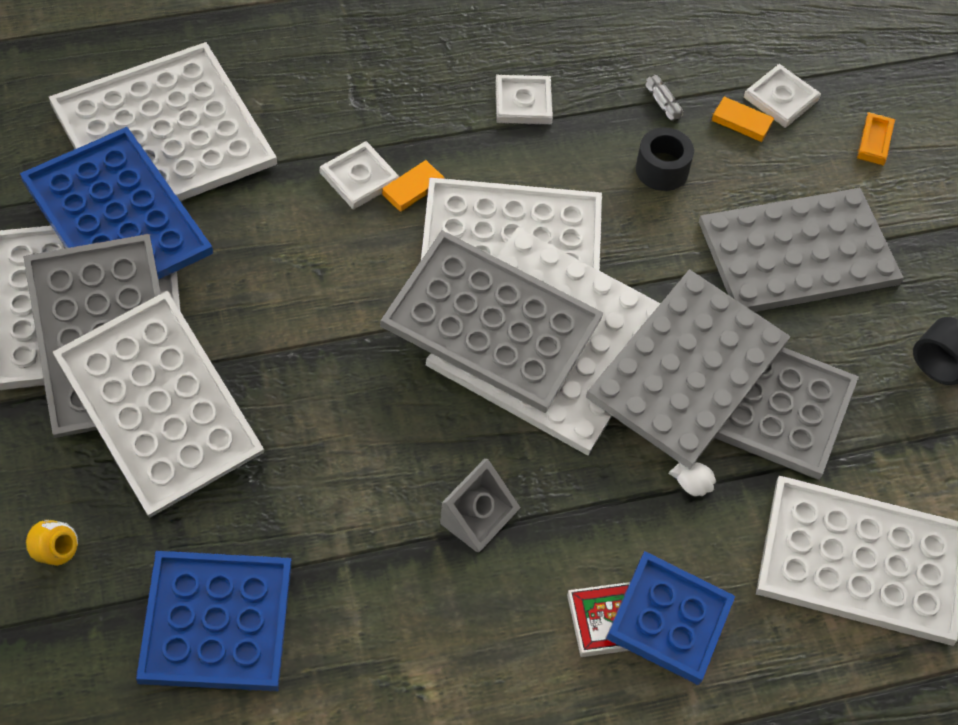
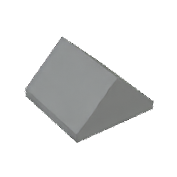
[440,459,521,552]

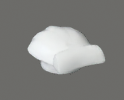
[668,462,716,496]

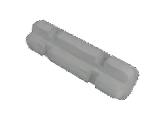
[646,75,683,121]

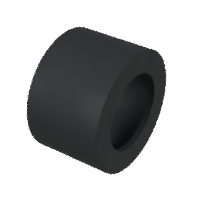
[635,127,694,191]
[913,317,958,385]

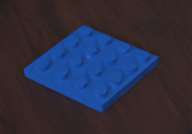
[136,551,292,691]

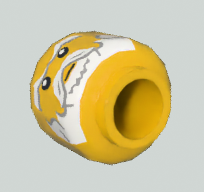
[26,520,78,566]

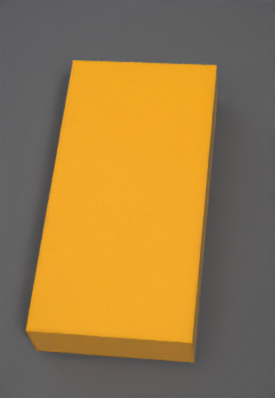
[712,97,774,142]
[857,112,895,166]
[382,160,445,212]

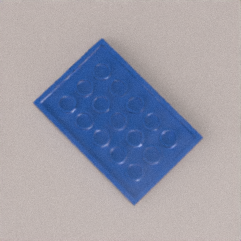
[20,127,213,280]

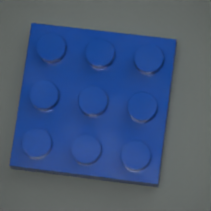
[605,551,735,685]

